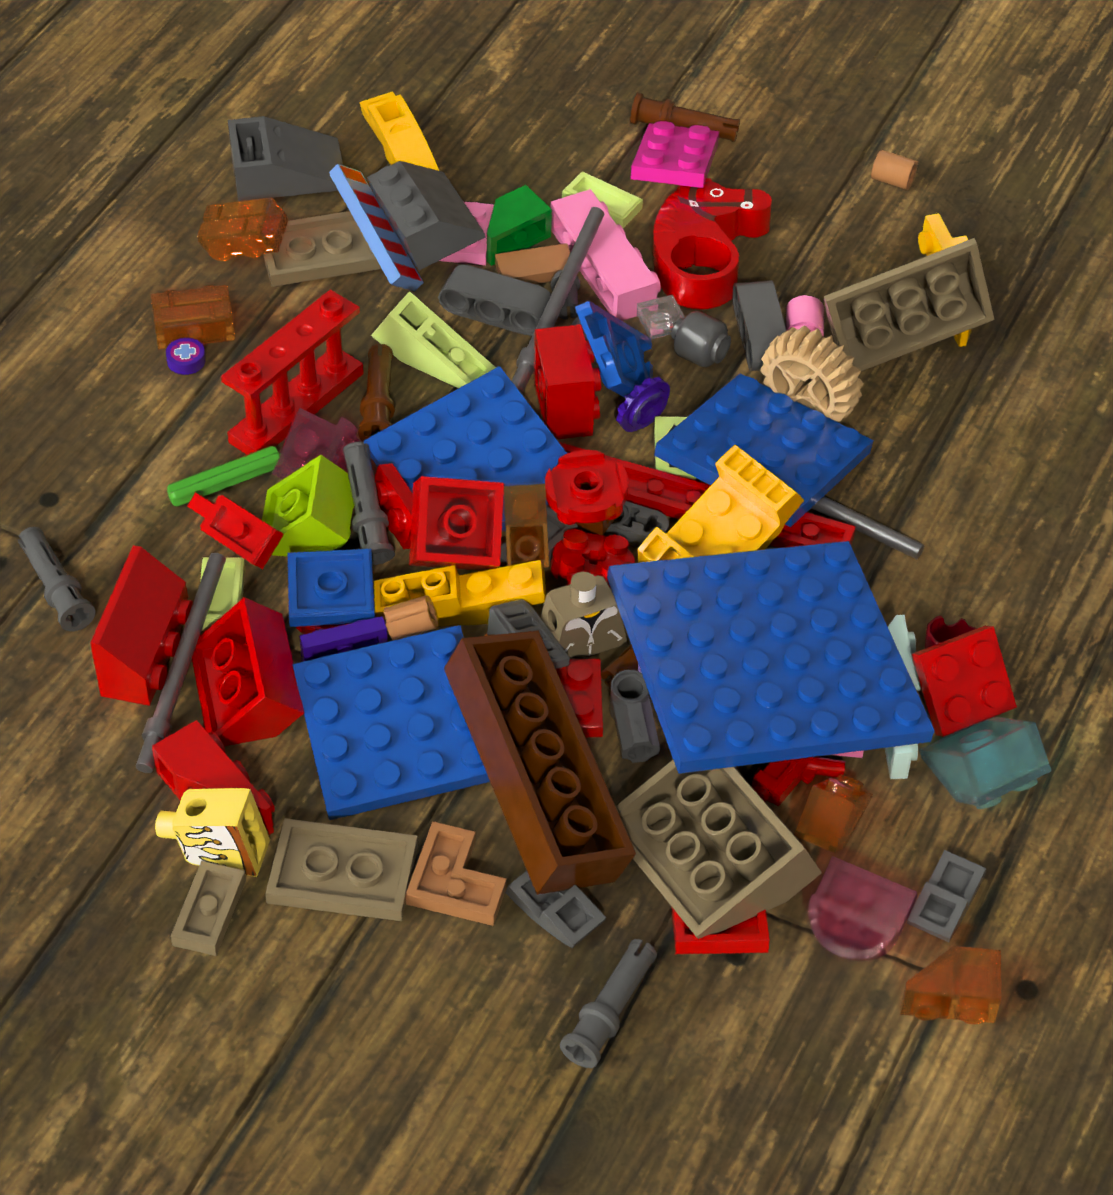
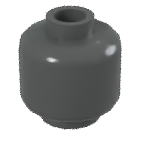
[671,311,731,368]

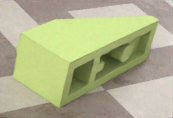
[371,291,496,389]

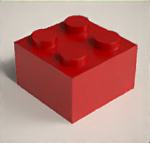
[534,324,601,440]
[409,476,504,571]

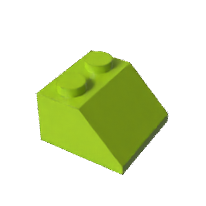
[262,455,355,556]

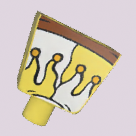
[155,788,270,877]

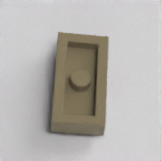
[171,861,246,956]

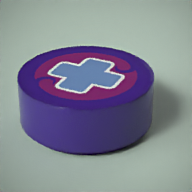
[166,338,206,375]

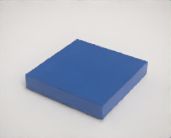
[288,549,375,627]

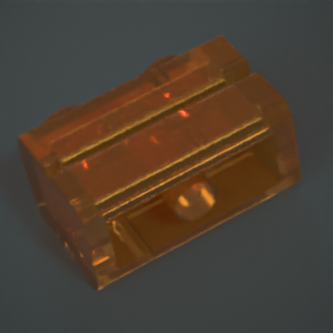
[197,198,288,261]
[151,285,235,350]

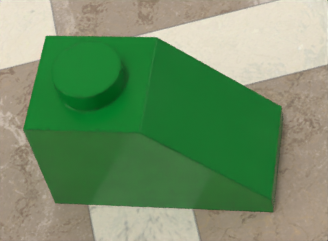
[487,185,552,266]

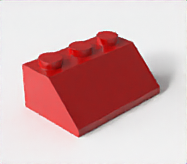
[90,545,193,706]
[192,597,305,746]

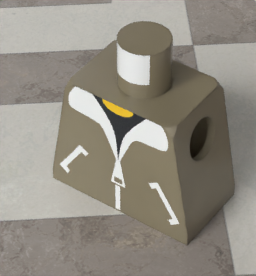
[541,572,627,659]

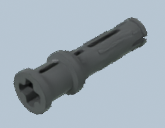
[343,442,395,565]
[18,527,95,632]
[560,939,657,1068]

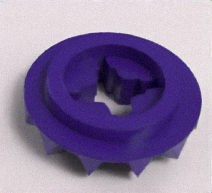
[616,376,670,432]

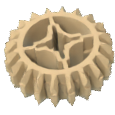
[760,325,864,422]

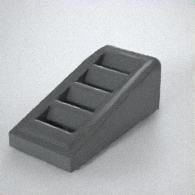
[487,599,570,669]

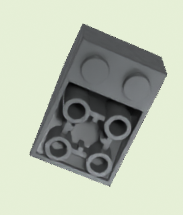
[227,116,343,201]

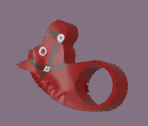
[653,178,772,309]

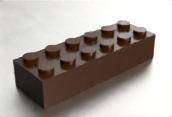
[444,630,636,895]

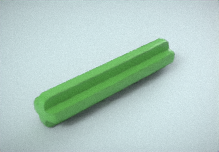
[167,446,282,507]

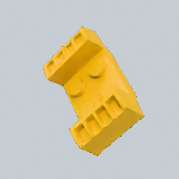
[638,445,804,563]

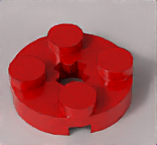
[545,450,628,525]
[551,529,635,591]

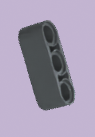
[438,264,551,336]
[733,280,786,371]

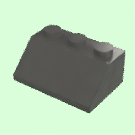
[367,161,486,270]

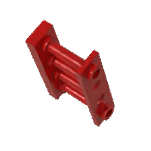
[221,289,364,455]

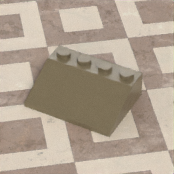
[824,238,995,371]
[616,760,822,939]

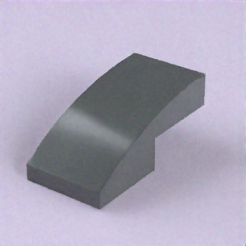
[907,850,986,942]
[505,871,606,948]

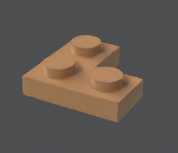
[405,821,507,926]

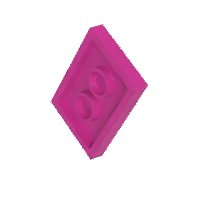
[631,121,719,188]

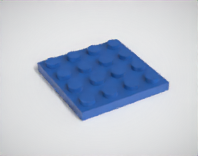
[363,366,567,531]
[654,373,874,527]
[292,625,490,820]

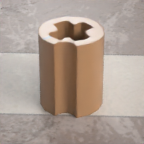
[871,150,918,190]
[384,595,439,641]

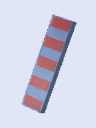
[329,164,424,291]

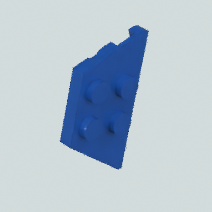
[575,301,653,398]

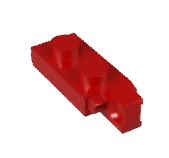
[187,492,284,570]

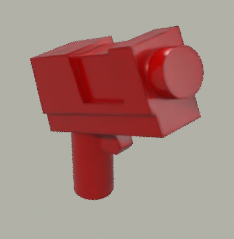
[752,756,846,806]

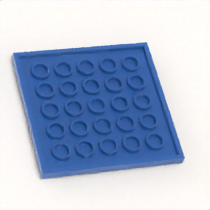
[607,541,935,774]

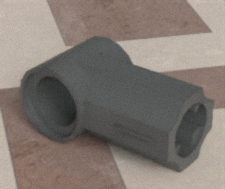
[609,670,660,763]

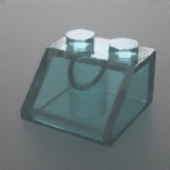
[919,717,1052,809]

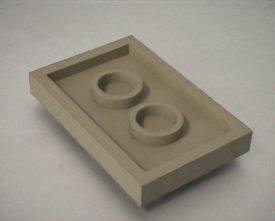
[257,211,382,287]
[265,818,418,921]

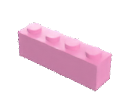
[551,189,661,321]

